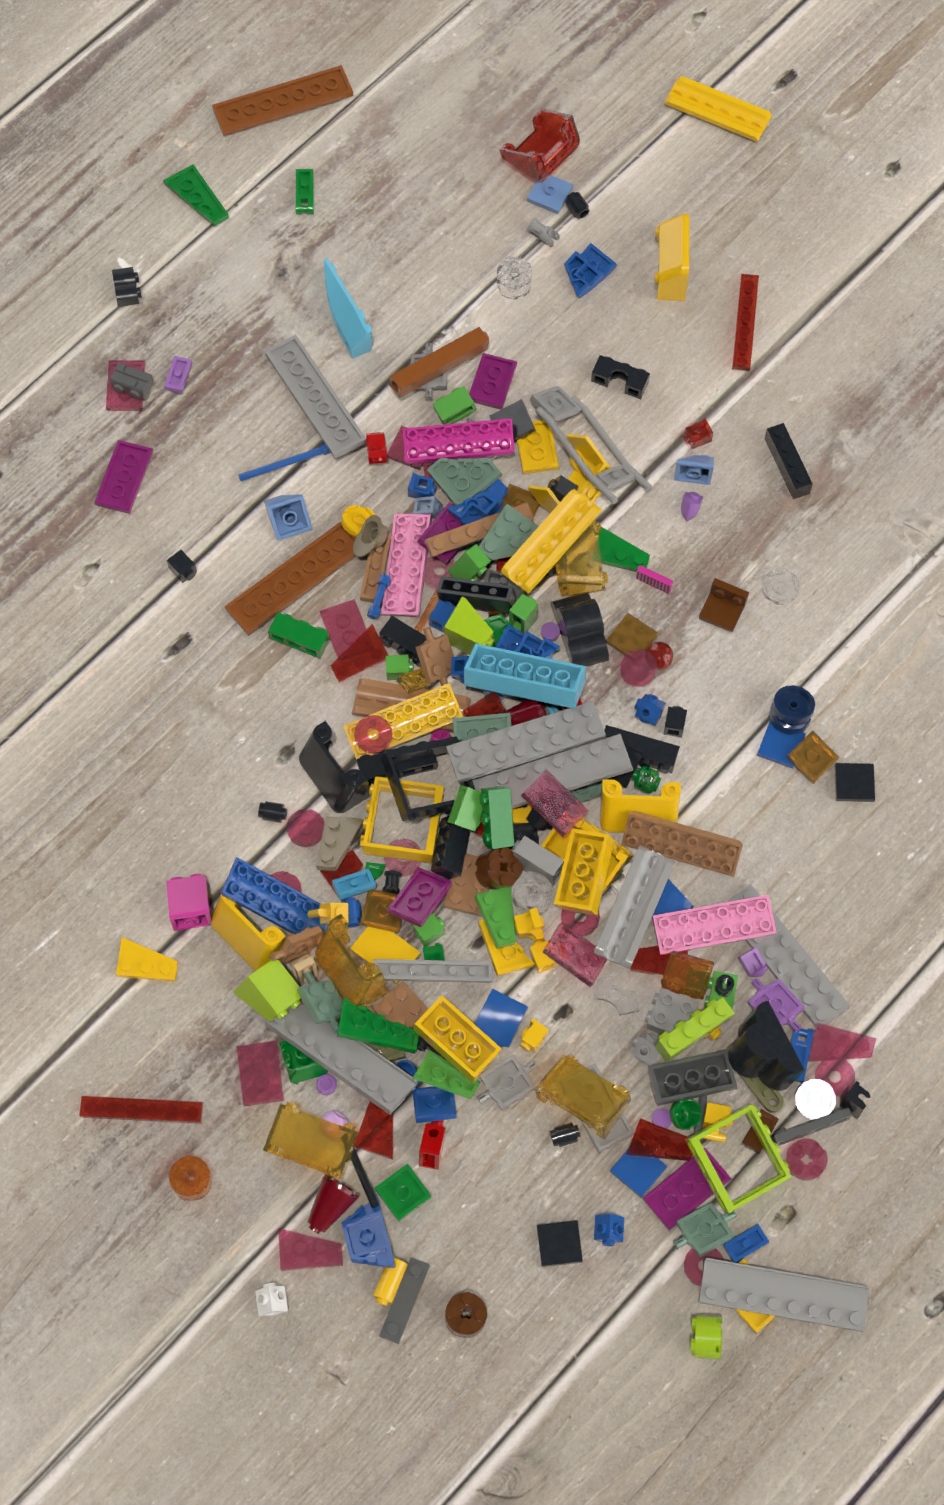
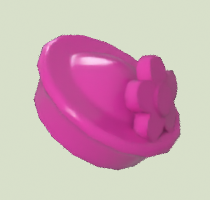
[429,730,452,742]

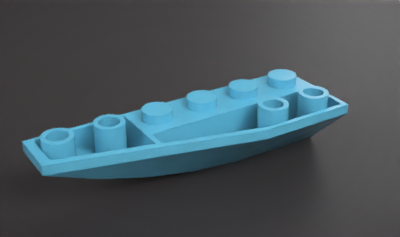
[324,258,373,359]

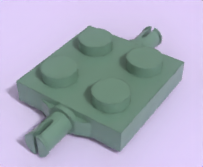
[297,971,342,1033]
[673,1202,737,1257]

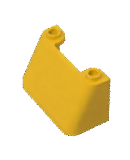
[600,780,681,833]
[541,810,634,895]
[211,895,286,971]

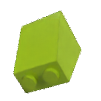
[444,597,495,655]
[234,960,302,1022]

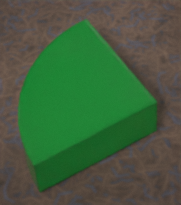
[365,862,386,881]

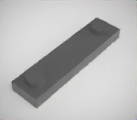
[772,1107,852,1146]
[379,1257,430,1344]

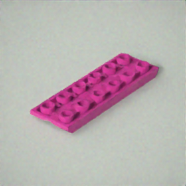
[403,418,515,464]

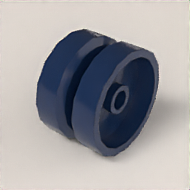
[769,685,815,735]

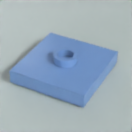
[527,172,574,214]

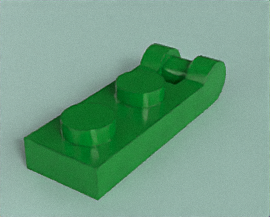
[296,169,314,214]

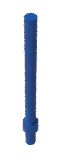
[238,443,331,481]

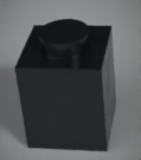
[547,475,579,502]
[167,549,197,583]
[663,706,687,738]

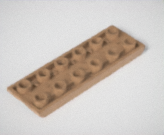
[352,678,471,733]
[621,811,743,877]

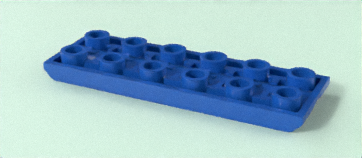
[221,857,329,946]

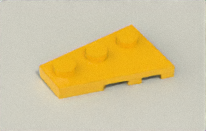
[478,919,535,977]
[116,937,178,982]

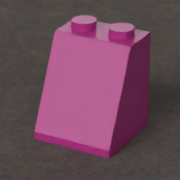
[166,874,212,931]

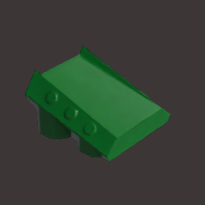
[279,1040,328,1085]

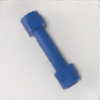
[367,574,391,619]

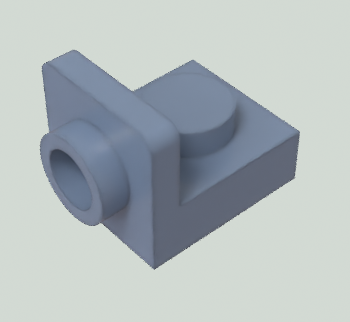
[413,496,444,518]

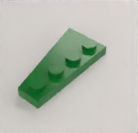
[337,998,419,1054]

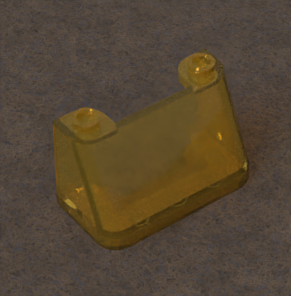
[555,519,608,597]
[315,914,387,1007]
[535,1054,631,1140]
[263,1102,358,1180]

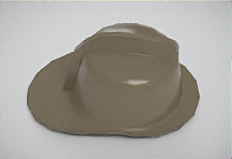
[353,515,388,557]

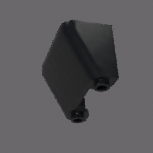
[299,721,370,813]

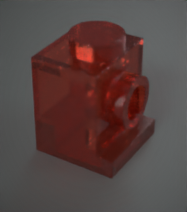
[683,418,713,449]

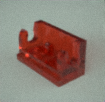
[463,692,507,717]

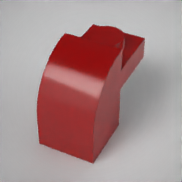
[366,432,387,464]

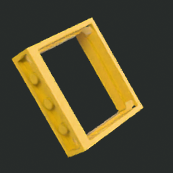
[360,777,444,863]

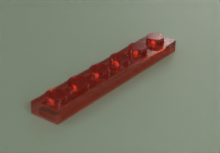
[732,274,759,371]
[79,1096,203,1124]

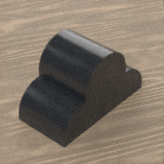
[550,592,609,667]
[728,1001,805,1091]

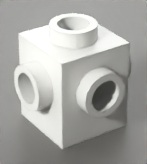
[255,1283,288,1316]

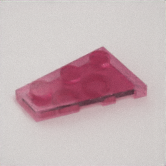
[808,1023,876,1062]
[278,1228,343,1271]

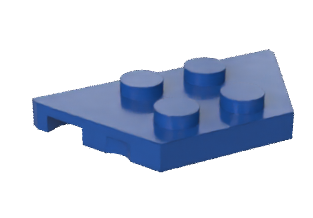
[341,1194,396,1268]

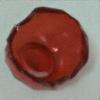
[645,641,674,670]

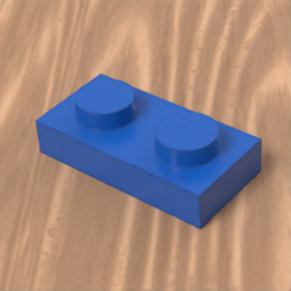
[723,1224,769,1263]

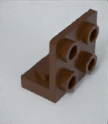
[699,578,749,632]

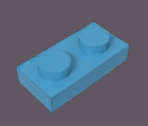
[332,869,376,900]

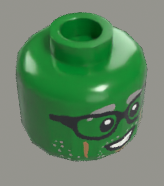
[631,766,662,794]

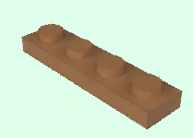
[360,533,392,602]

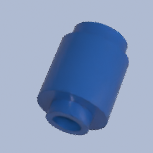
[341,897,362,928]

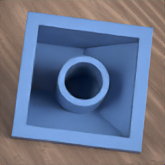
[674,455,714,485]
[264,494,312,541]

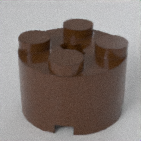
[475,847,522,889]
[445,1292,487,1338]

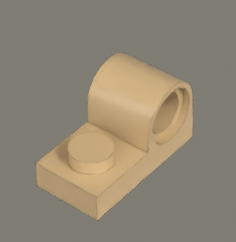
[289,953,318,985]

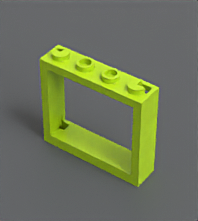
[685,1104,791,1213]

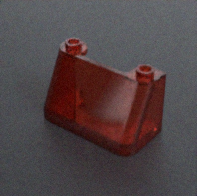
[499,108,580,182]

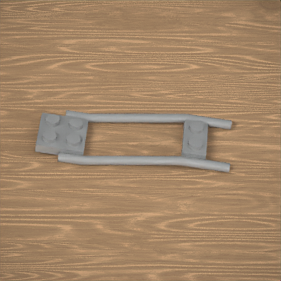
[530,386,652,504]

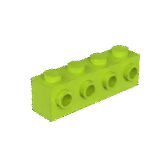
[655,997,735,1063]

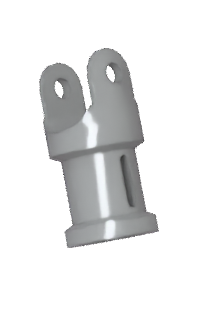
[527,218,560,245]

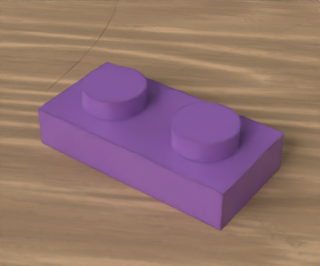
[164,356,192,394]

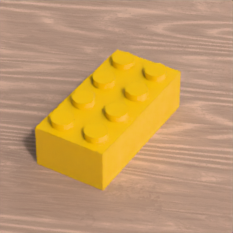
[554,828,615,916]
[413,995,502,1083]

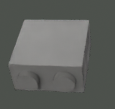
[645,988,699,1035]

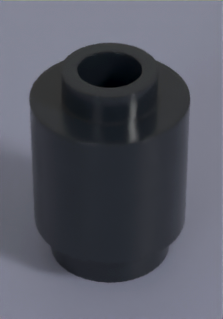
[565,192,590,219]
[258,801,287,823]
[549,1122,581,1147]

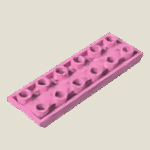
[381,514,431,616]
[652,895,777,955]

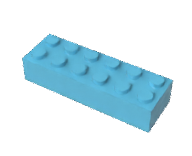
[464,643,586,709]

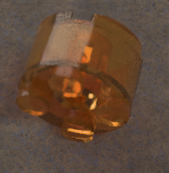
[169,1155,212,1201]

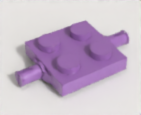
[748,978,805,1032]

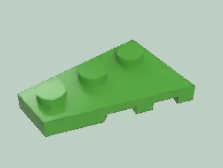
[474,886,516,949]
[412,1050,481,1099]

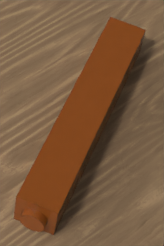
[389,327,489,398]

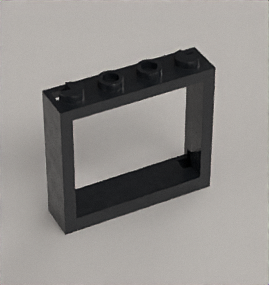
[381,736,476,822]

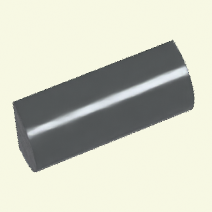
[648,1050,737,1106]

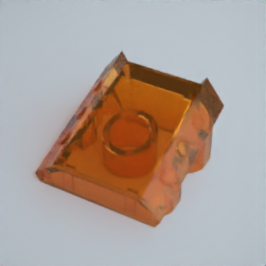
[661,950,714,999]

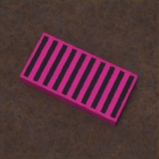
[636,566,673,594]

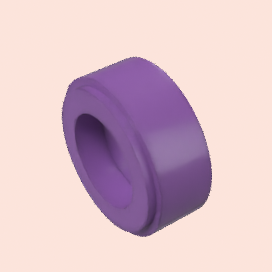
[541,622,560,642]
[316,1074,337,1096]
[652,1108,672,1130]

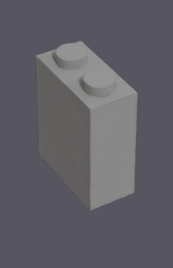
[512,836,564,888]

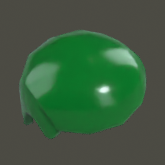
[669,1099,702,1130]

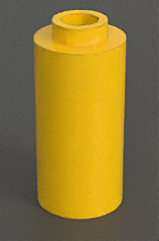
[373,1258,408,1306]

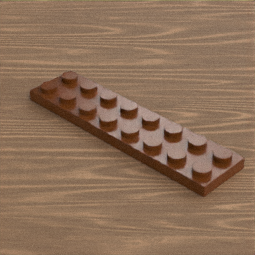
[212,65,354,136]
[225,522,356,636]

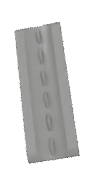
[593,846,675,969]

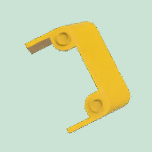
[655,214,690,301]
[528,434,611,513]

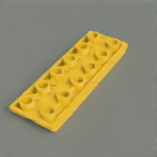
[664,76,772,142]
[501,489,602,594]
[343,683,463,760]

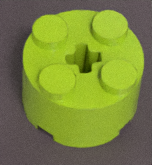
[691,1315,723,1360]

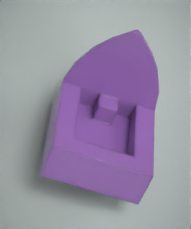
[681,492,703,521]
[738,947,768,977]

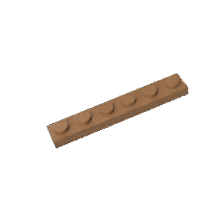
[425,503,534,558]

